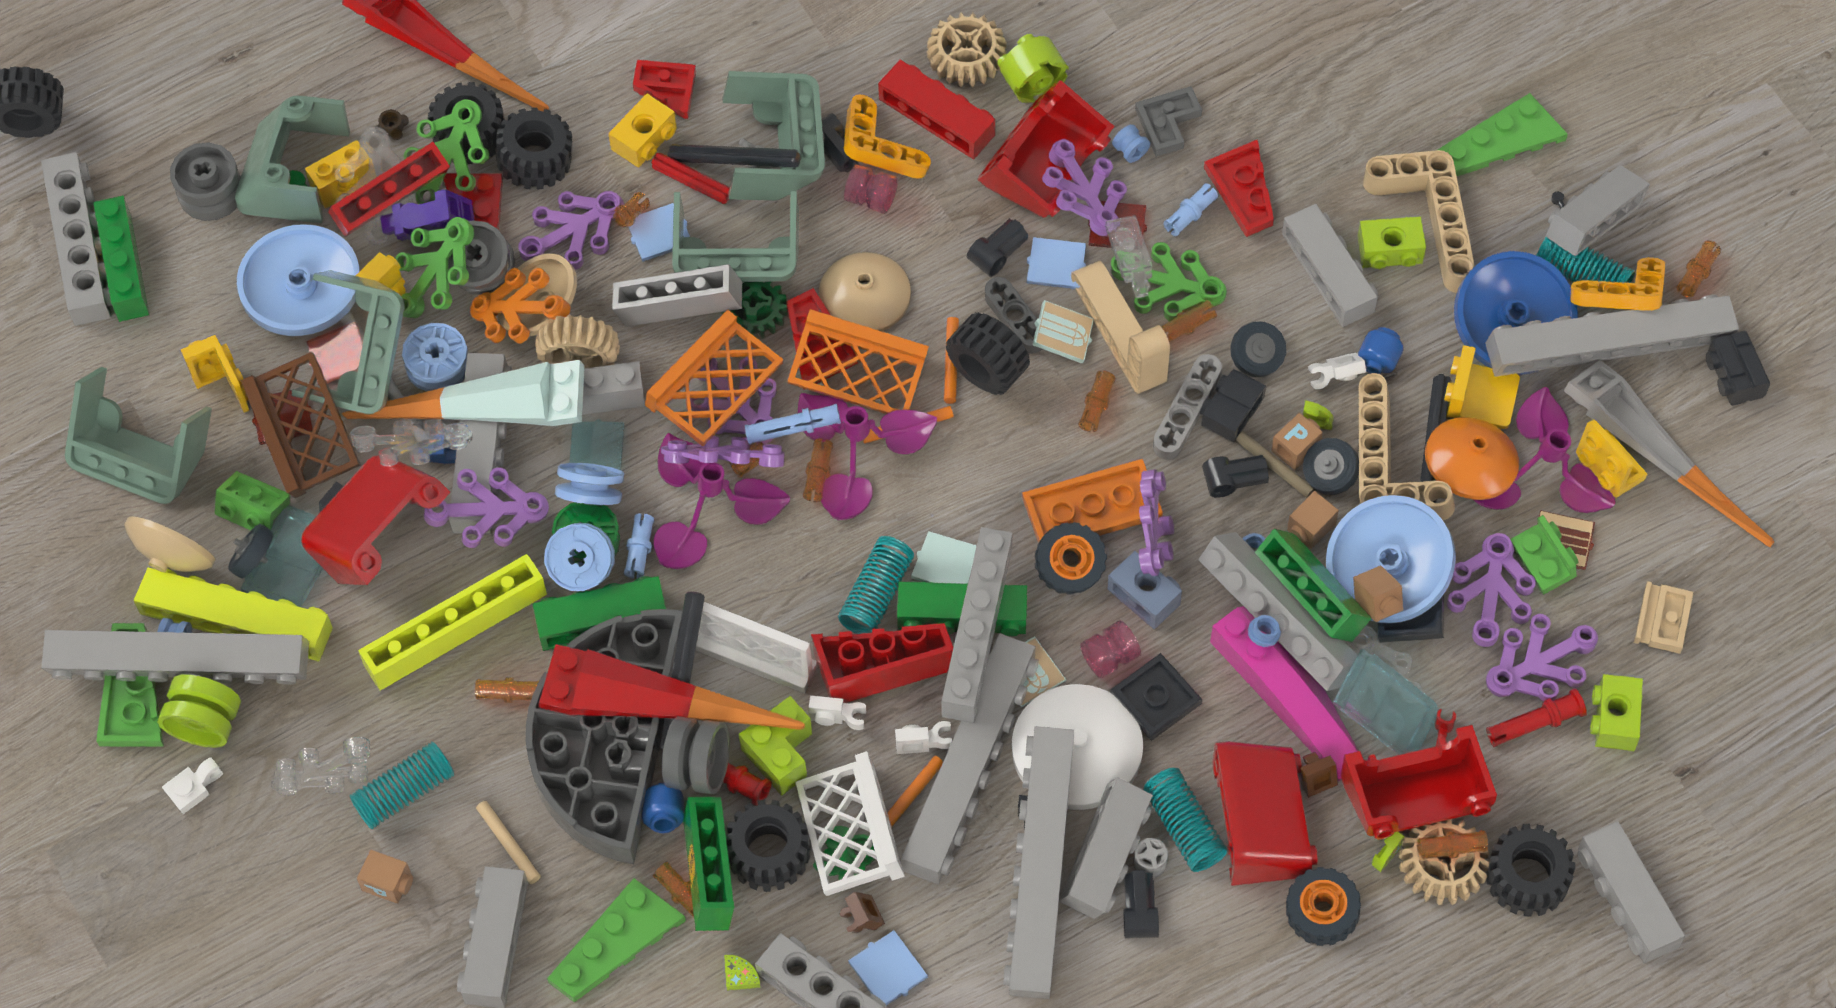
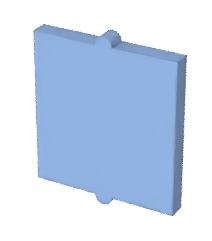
[626,203,690,262]
[1027,237,1086,289]
[848,930,928,1006]

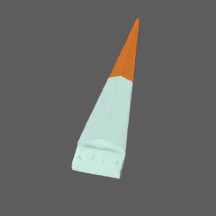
[342,360,584,426]

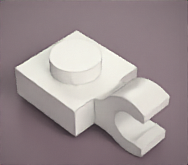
[1308,352,1366,389]
[809,695,866,730]
[895,721,952,754]
[162,757,223,814]

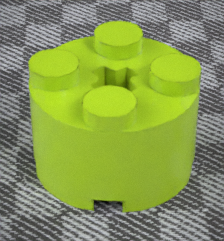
[997,34,1069,103]

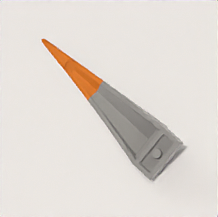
[1564,360,1774,548]

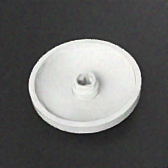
[1012,684,1143,810]

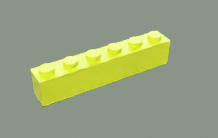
[358,554,547,691]
[133,567,333,661]

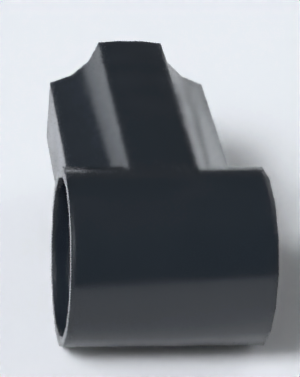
[821,113,859,173]
[967,218,1028,277]
[1202,455,1269,498]
[1123,870,1159,939]

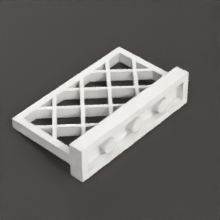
[696,602,818,694]
[795,751,905,896]

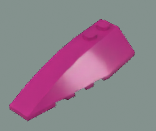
[1210,606,1358,782]

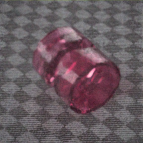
[844,163,898,214]
[1080,620,1141,679]

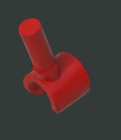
[1434,709,1456,746]

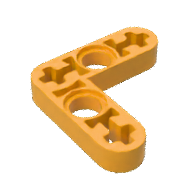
[844,94,931,179]
[1570,257,1665,310]

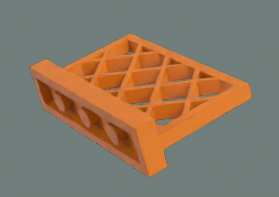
[645,309,784,446]
[787,309,929,414]

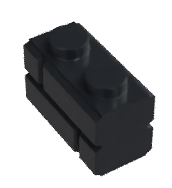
[1706,331,1770,406]

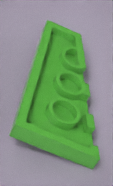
[1437,93,1568,176]
[96,623,164,747]
[547,878,686,1002]

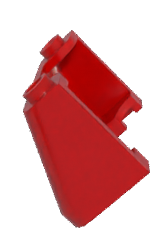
[977,80,1115,218]
[301,455,450,585]
[1340,725,1497,840]
[1212,741,1318,886]

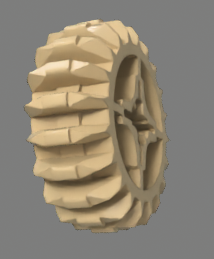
[927,12,1007,88]
[535,314,620,369]
[1399,819,1489,905]

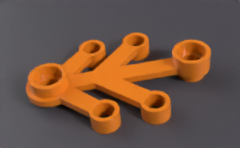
[470,268,571,344]

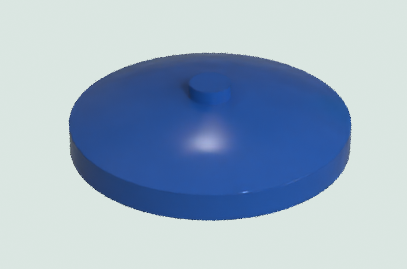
[1454,251,1578,375]

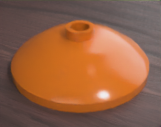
[1425,417,1519,500]

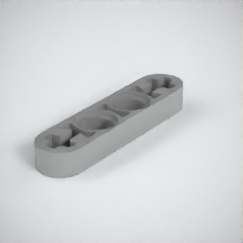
[1153,354,1222,460]

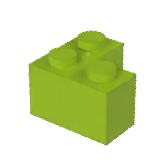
[739,696,812,796]

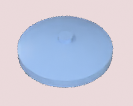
[237,224,361,336]
[1326,495,1456,623]

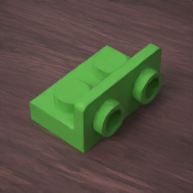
[215,471,291,531]
[1510,515,1579,595]

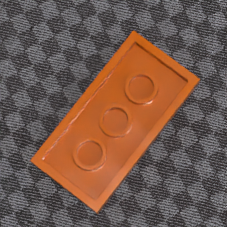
[1022,459,1163,543]

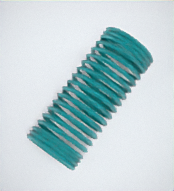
[1536,237,1635,283]
[838,536,914,634]
[349,741,455,829]
[1143,767,1228,872]

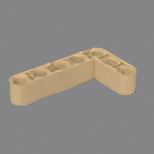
[1363,150,1474,293]
[1071,261,1170,394]
[1359,373,1455,520]

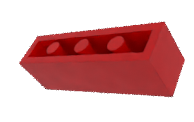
[878,59,995,160]
[328,141,450,237]

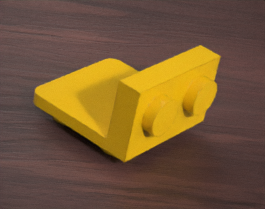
[181,335,250,413]
[1444,345,1520,429]
[1576,419,1647,498]

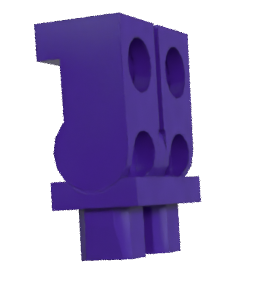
[380,189,474,242]

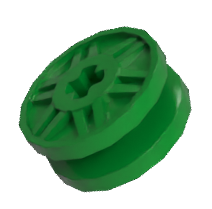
[552,502,621,564]

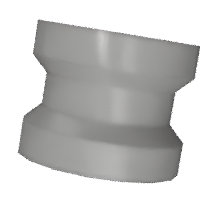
[1134,838,1168,878]

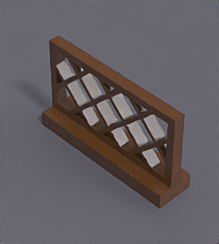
[241,352,361,498]

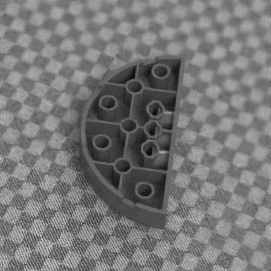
[525,609,683,864]

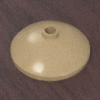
[819,252,911,331]
[498,254,577,337]
[124,516,215,572]

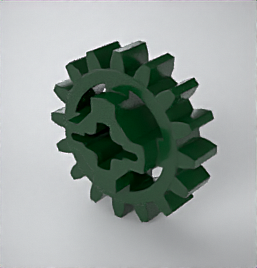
[721,281,788,339]

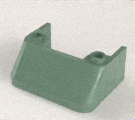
[722,71,825,201]
[235,96,350,223]
[672,191,799,282]
[291,270,404,414]
[65,367,212,504]

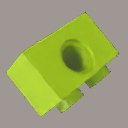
[1357,216,1426,269]
[1590,674,1643,751]

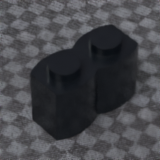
[1200,369,1266,443]

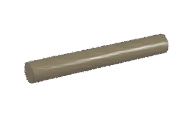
[1236,431,1315,498]

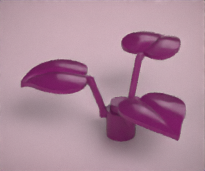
[1473,387,1616,513]
[798,393,937,520]
[654,433,790,569]

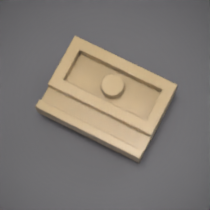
[1634,581,1693,654]

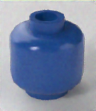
[1358,327,1404,374]
[642,783,685,833]

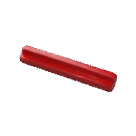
[651,153,730,204]

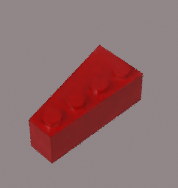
[811,623,954,703]

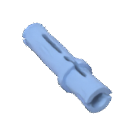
[745,404,841,445]

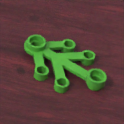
[404,100,489,205]
[395,217,474,318]
[1111,242,1227,322]

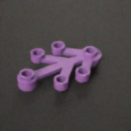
[1042,139,1127,236]
[519,191,624,270]
[690,357,777,445]
[661,436,785,467]
[424,468,549,548]
[1139,469,1174,576]
[1447,533,1536,647]
[1486,614,1598,701]

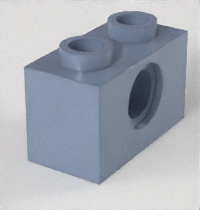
[1107,551,1182,630]

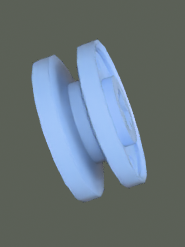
[402,323,468,392]
[555,463,624,505]
[544,523,615,591]

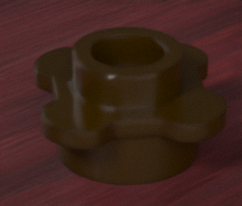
[374,109,409,140]

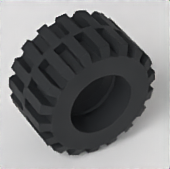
[0,66,64,138]
[428,82,505,165]
[496,107,572,190]
[946,312,1030,395]
[726,799,810,892]
[1486,824,1575,917]

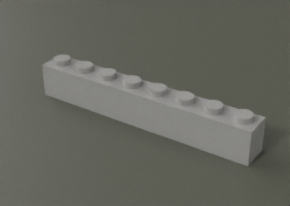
[1485,294,1739,377]
[41,630,309,685]
[901,633,1039,885]
[1003,726,1074,999]

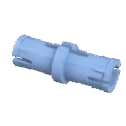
[1163,183,1218,236]
[624,513,654,579]

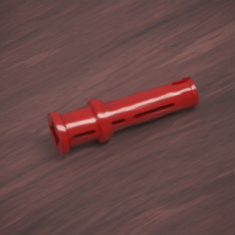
[1486,688,1587,747]
[723,763,772,806]

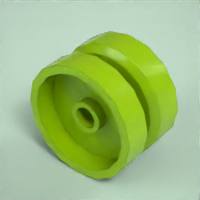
[157,674,241,748]

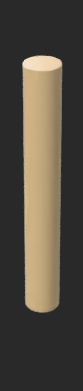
[476,801,541,884]

